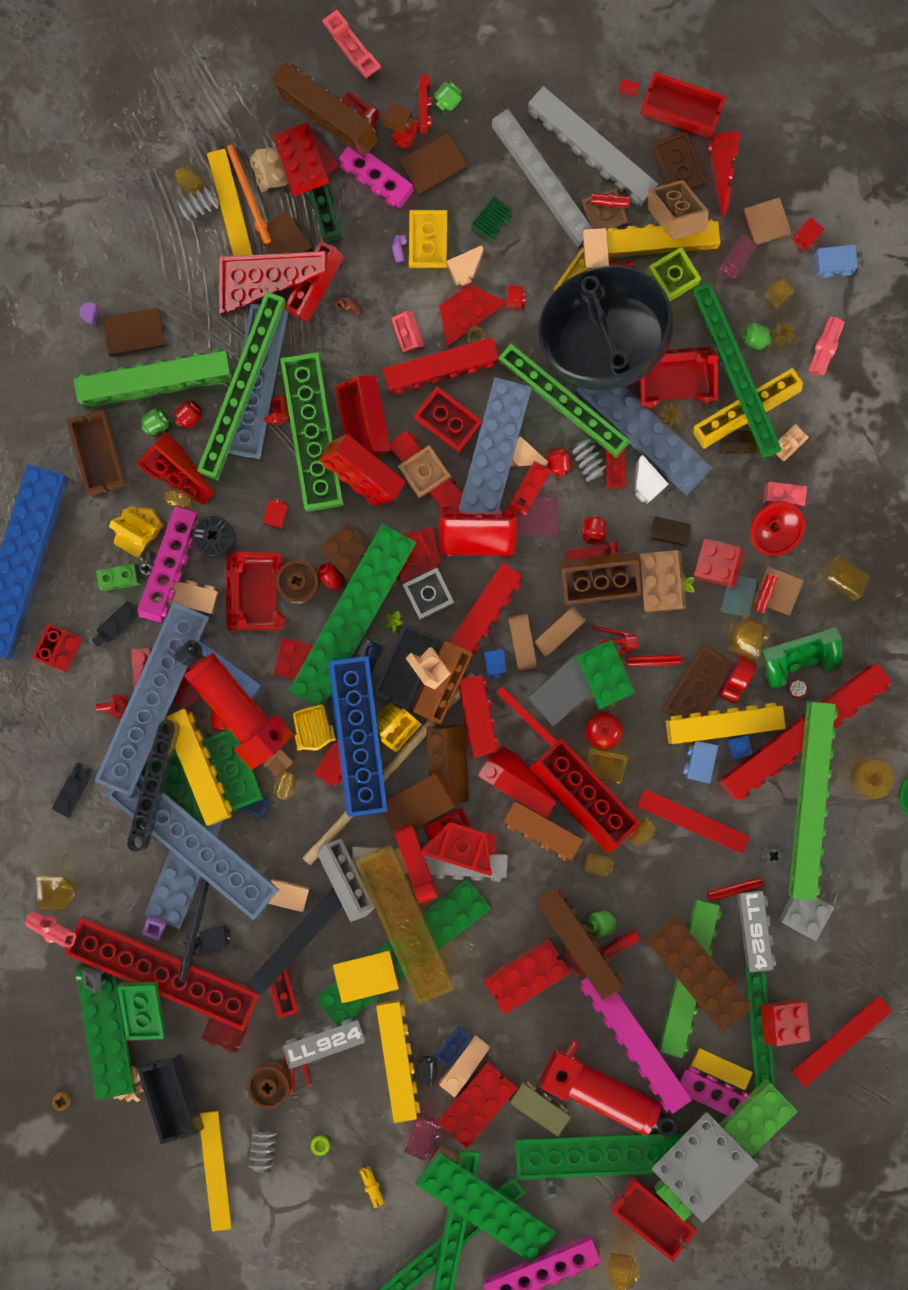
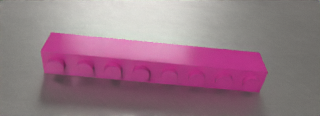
[580,977,692,1114]

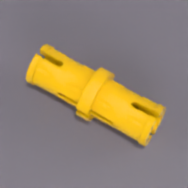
[359,1166,385,1208]

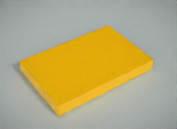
[409,210,447,268]
[333,950,399,1003]

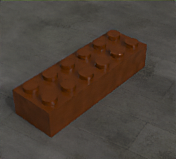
[270,62,378,158]
[535,888,624,1002]
[644,914,753,1033]

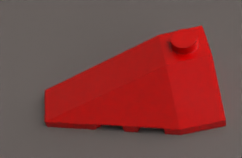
[707,131,740,217]
[137,432,214,505]
[478,746,557,819]

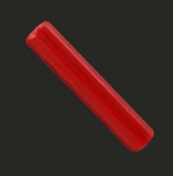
[626,654,683,667]
[707,877,764,902]

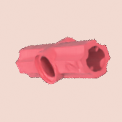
[808,316,845,376]
[25,911,76,948]

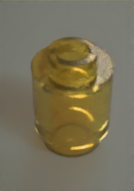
[175,166,204,194]
[163,488,193,510]
[272,771,296,801]
[629,818,657,847]

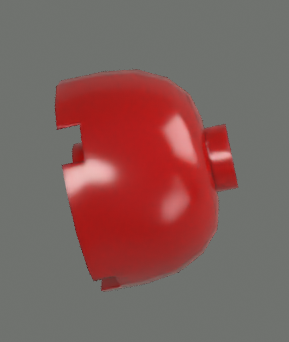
[584,712,623,750]

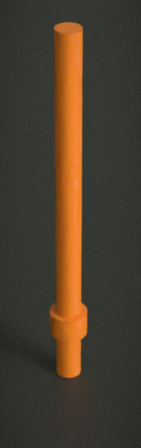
[227,145,271,244]

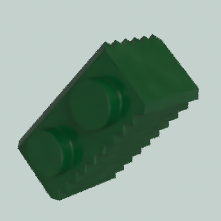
[471,196,513,243]

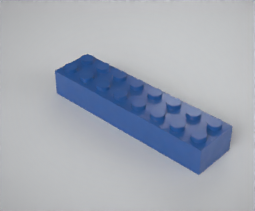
[327,656,387,817]

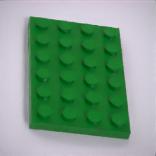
[141,730,264,841]

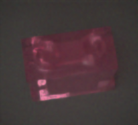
[719,234,758,280]

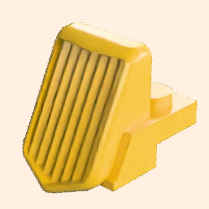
[109,506,164,558]
[376,702,422,753]
[293,704,337,750]

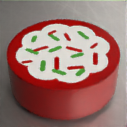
[788,679,808,698]

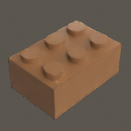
[648,180,708,240]
[640,550,686,612]

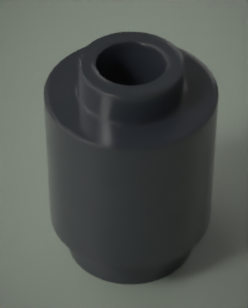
[417,1056,437,1086]

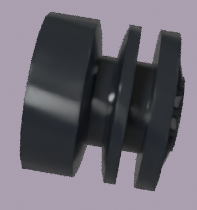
[193,516,237,559]

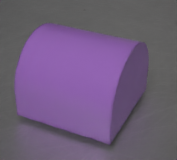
[79,302,100,326]
[142,915,167,941]

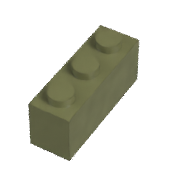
[509,1080,571,1136]

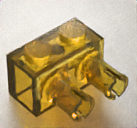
[607,1253,639,1290]

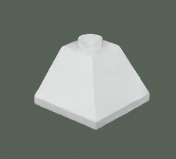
[634,455,668,504]

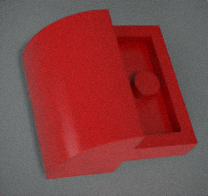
[31,623,83,673]

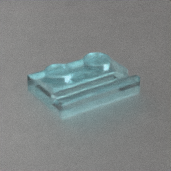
[721,576,757,618]

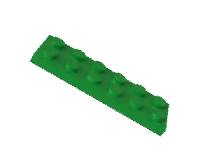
[78,976,136,1100]

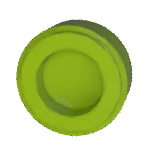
[310,1135,330,1156]

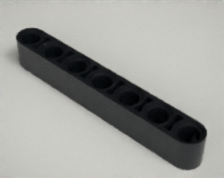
[127,720,180,852]
[247,888,342,996]

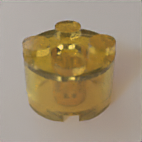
[727,615,770,660]
[850,760,894,799]

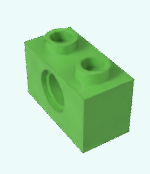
[96,564,141,591]

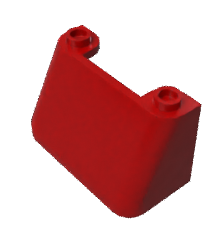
[639,347,718,408]
[439,504,518,557]
[225,552,285,631]

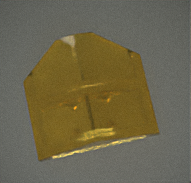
[37,875,75,910]

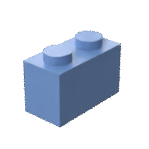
[814,245,858,278]
[683,741,718,783]

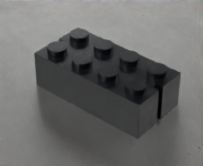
[373,623,440,710]
[137,1053,204,1144]

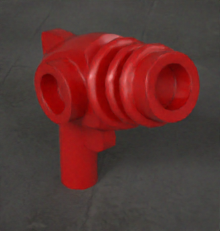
[95,694,128,722]

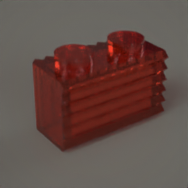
[202,1017,248,1054]

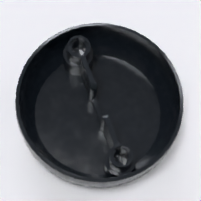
[539,265,673,390]

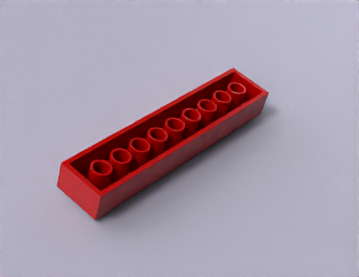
[717,663,892,801]
[65,916,260,1031]

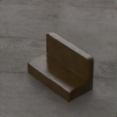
[720,430,760,454]
[649,516,691,547]

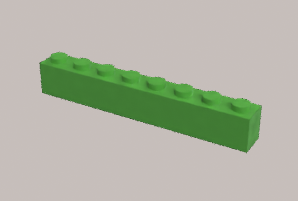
[499,344,629,458]
[658,898,722,1058]

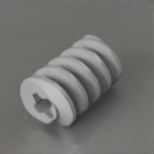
[176,185,219,221]
[571,438,606,482]
[248,1129,277,1173]

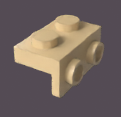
[250,148,288,192]

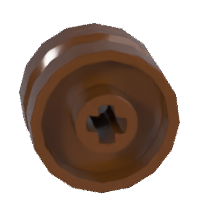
[276,560,320,604]
[247,1059,290,1109]

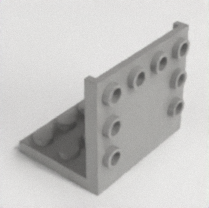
[652,1112,760,1223]

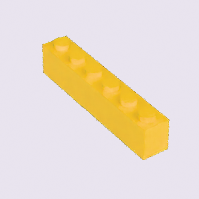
[606,219,720,258]
[694,368,803,449]
[665,702,786,744]
[164,709,232,826]
[376,1000,421,1123]

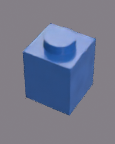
[484,650,507,679]
[726,736,753,759]

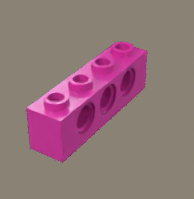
[339,147,414,208]
[678,1066,749,1116]

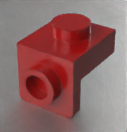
[264,395,290,425]

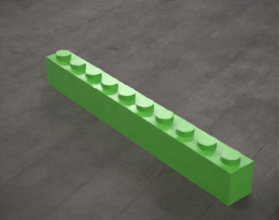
[197,291,286,481]
[788,701,837,900]

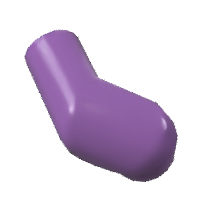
[392,234,407,262]

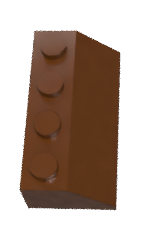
[426,725,469,804]

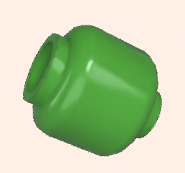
[434,81,462,111]
[741,323,772,350]
[141,408,170,437]
[587,910,616,938]

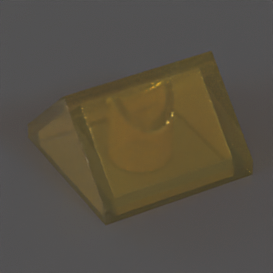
[822,555,870,601]
[585,748,629,784]

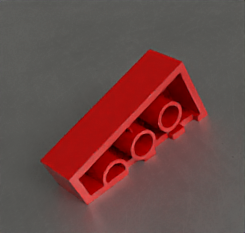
[458,675,499,760]

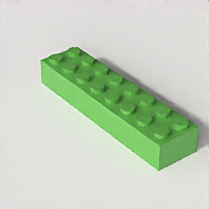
[74,349,234,408]
[280,352,344,512]
[654,1078,798,1221]

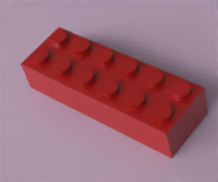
[528,738,641,854]

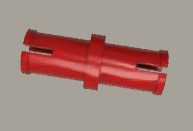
[591,193,630,208]
[753,574,778,614]
[601,930,641,958]

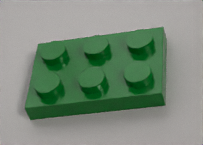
[576,640,635,709]
[117,982,166,1040]

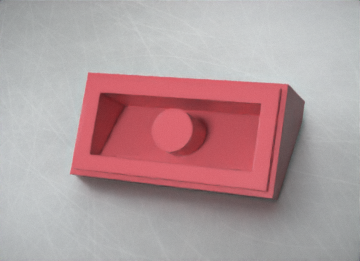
[391,311,424,354]

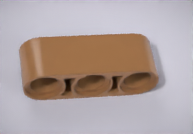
[533,606,586,657]
[508,614,537,672]

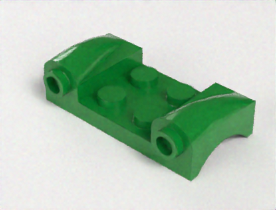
[762,627,843,688]

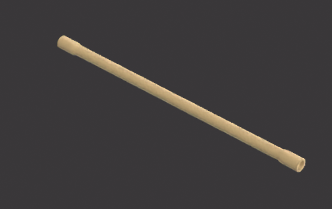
[303,672,474,865]

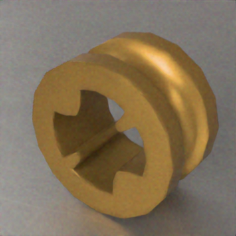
[52,1091,71,1111]

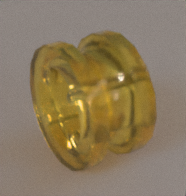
[467,327,484,343]

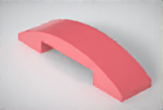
[322,10,381,79]

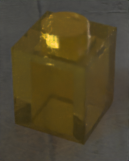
[765,277,795,308]
[583,851,614,877]

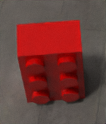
[414,387,483,455]

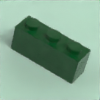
[309,184,342,244]

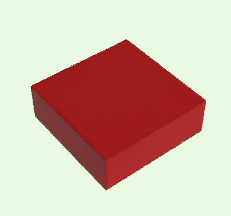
[618,79,640,96]

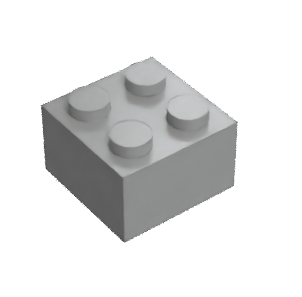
[402,568,454,620]
[778,897,835,941]

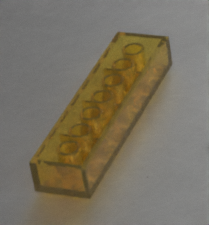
[355,843,454,1005]

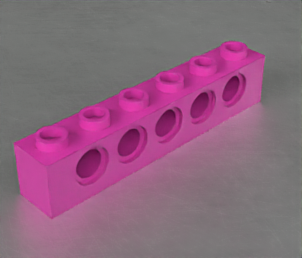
[137,507,200,623]
[483,1235,601,1290]

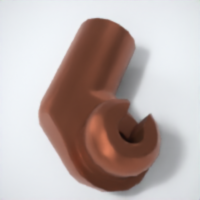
[335,298,364,318]

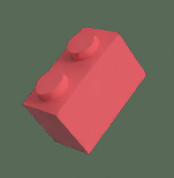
[763,482,807,508]

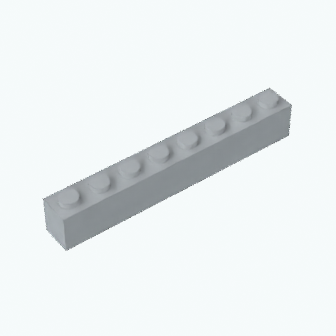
[528,86,658,207]
[492,109,593,249]
[352,846,508,882]

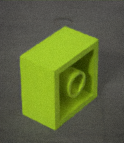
[647,247,701,302]

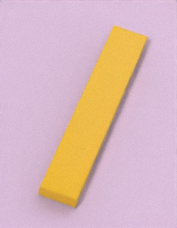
[207,149,253,256]
[200,1110,232,1231]

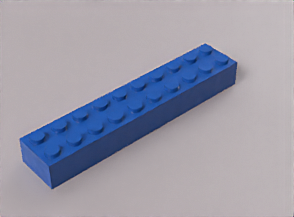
[0,464,69,659]

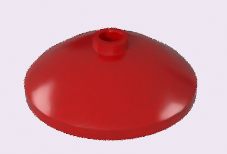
[750,501,805,557]

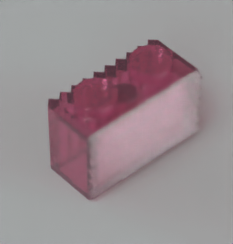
[404,1113,443,1161]

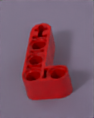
[394,824,438,904]

